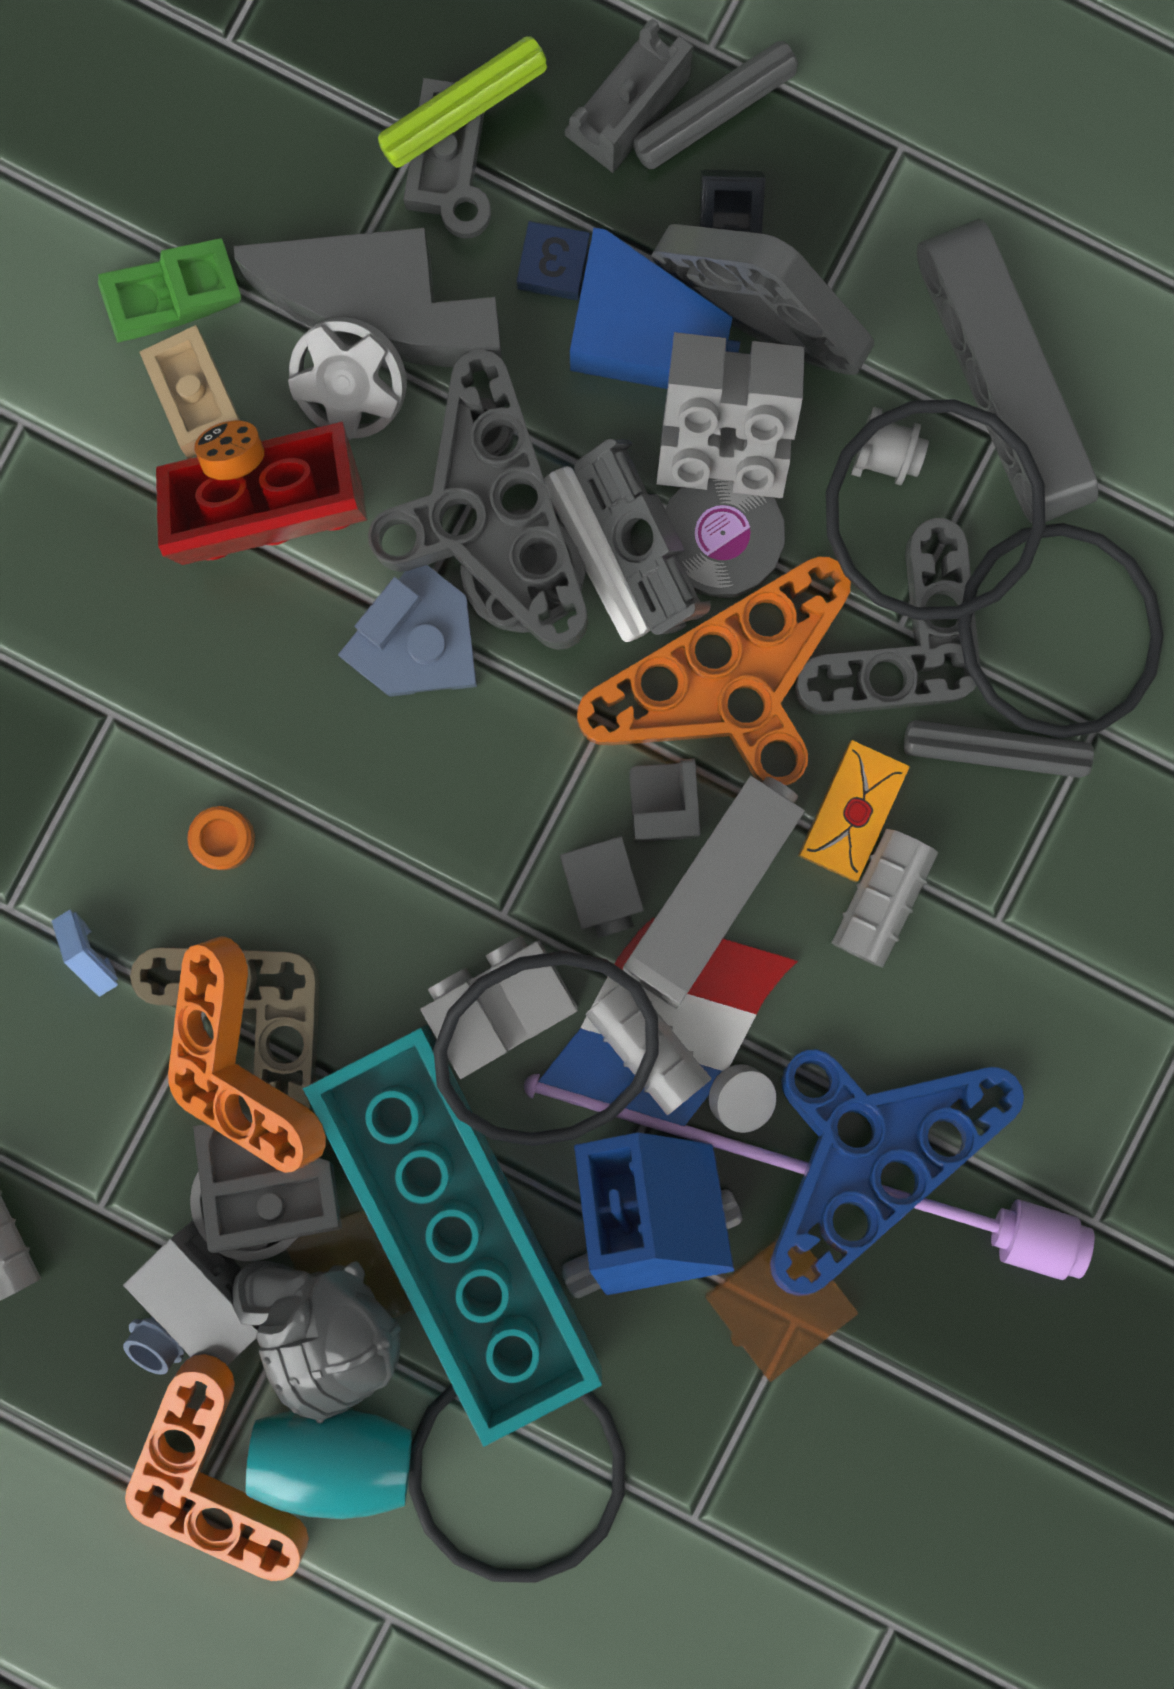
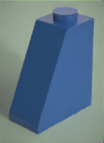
[570,228,740,389]

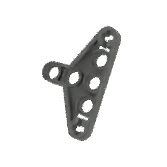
[368,350,589,650]

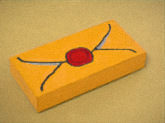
[798,740,910,882]

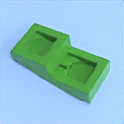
[98,238,241,343]

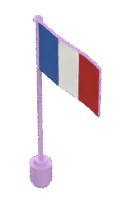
[524,918,1095,1280]

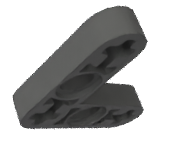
[794,518,981,715]

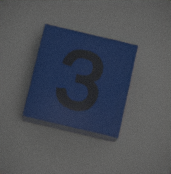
[517,221,590,301]

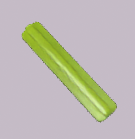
[378,36,547,168]

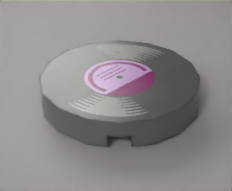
[666,478,785,598]

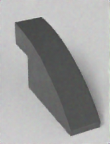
[234,228,502,368]

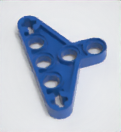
[770,1049,1024,1296]

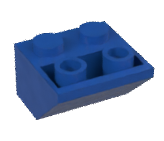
[574,1132,735,1295]

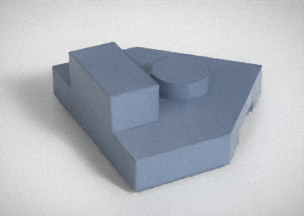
[338,565,477,697]

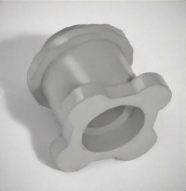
[851,407,929,486]

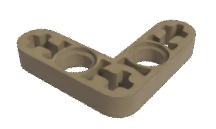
[130,947,320,1112]

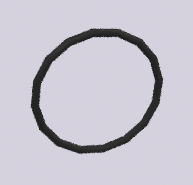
[826,399,1046,620]
[958,523,1164,739]
[433,951,659,1146]
[409,1384,625,1583]

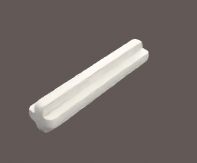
[544,466,650,642]

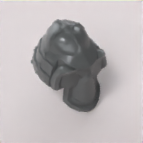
[232,1261,401,1423]

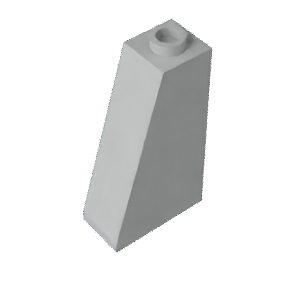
[623,776,805,1009]

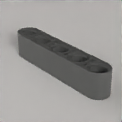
[917,218,1098,523]

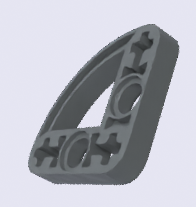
[651,224,874,375]

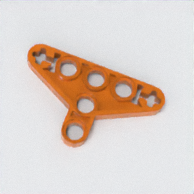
[577,557,851,786]

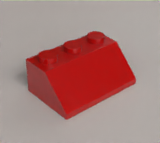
[156,421,368,565]

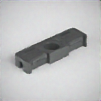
[574,439,711,635]

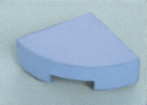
[51,909,118,997]

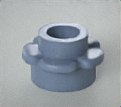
[123,1316,185,1375]

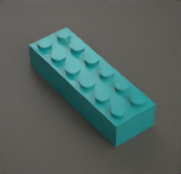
[303,1024,602,1447]

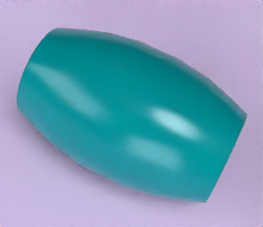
[246,1409,412,1519]

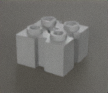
[656,332,805,498]
[420,936,578,1079]

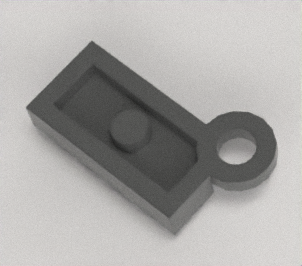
[403,78,491,238]

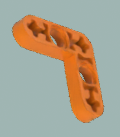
[168,936,326,1173]
[125,1354,309,1581]

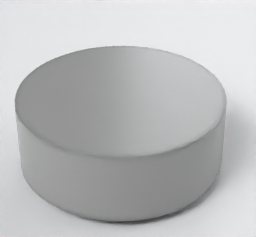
[709,1064,776,1133]

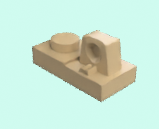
[139,325,241,459]

